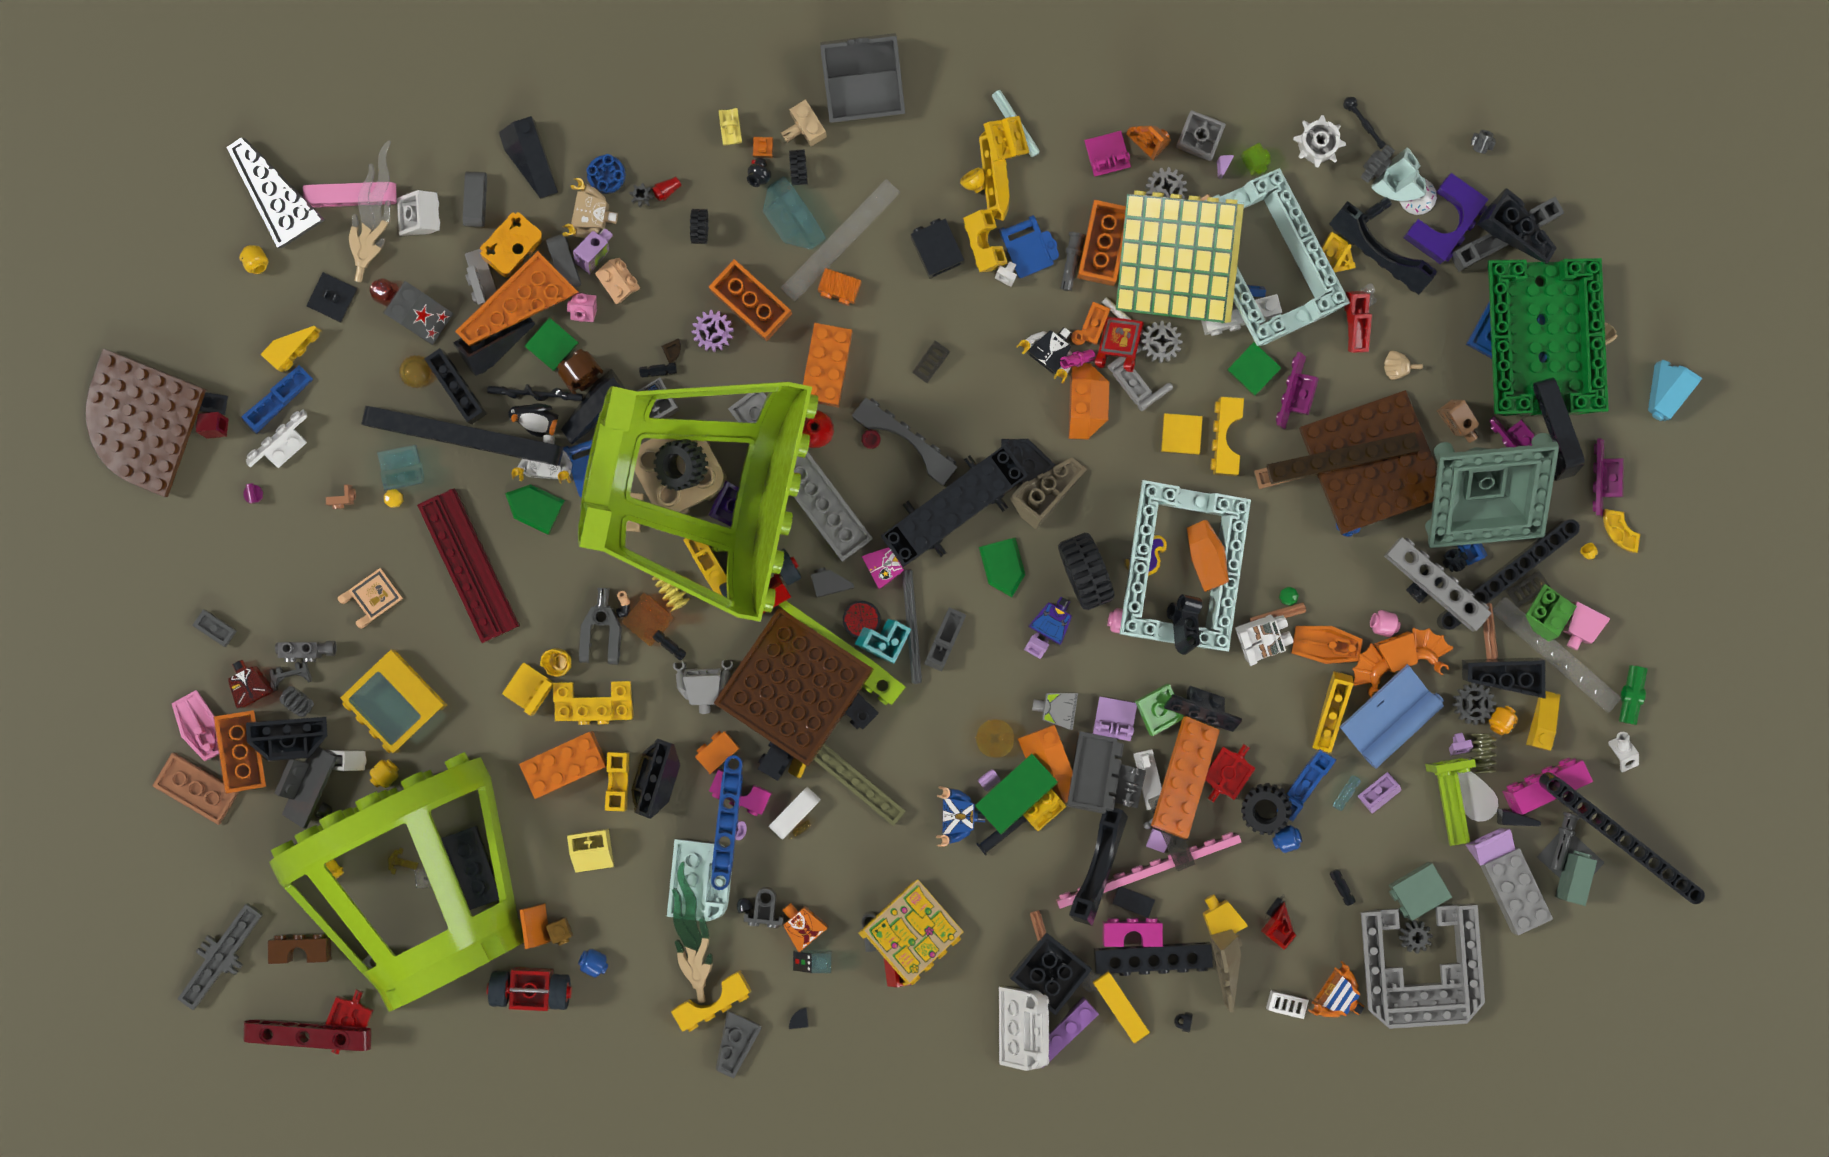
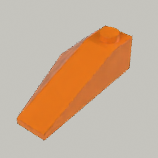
[1126,126,1171,160]
[1018,724,1072,803]

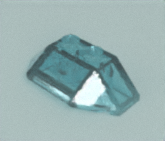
[763,176,826,250]

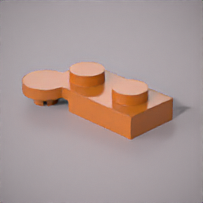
[1071,302,1111,346]

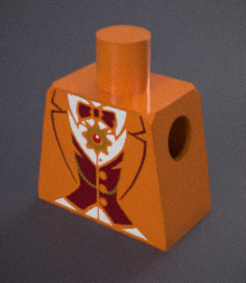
[782,903,828,952]

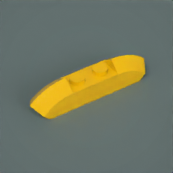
[979,131,1010,221]

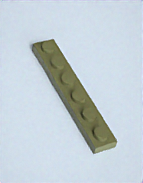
[813,743,906,826]

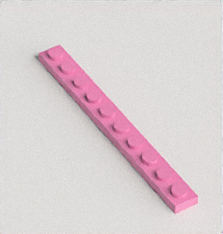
[1056,832,1241,909]

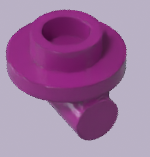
[243,483,263,504]

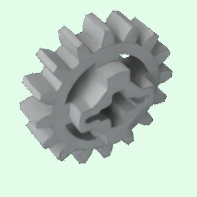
[1145,167,1187,199]
[1140,321,1183,363]

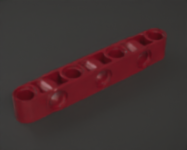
[243,1020,372,1051]

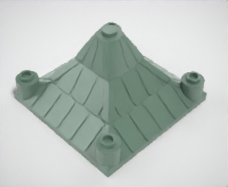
[1425,433,1559,548]

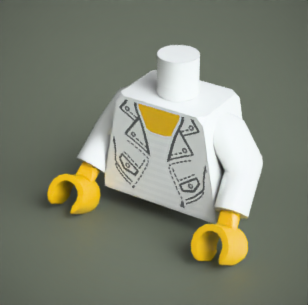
[511,435,572,484]

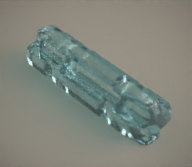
[1333,776,1361,811]

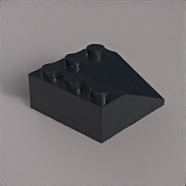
[1009,932,1092,1015]

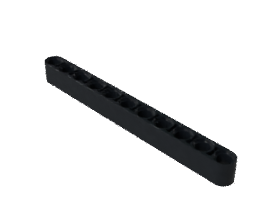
[361,406,564,466]
[1539,772,1705,904]

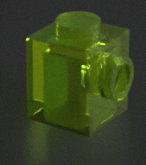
[1240,142,1271,176]

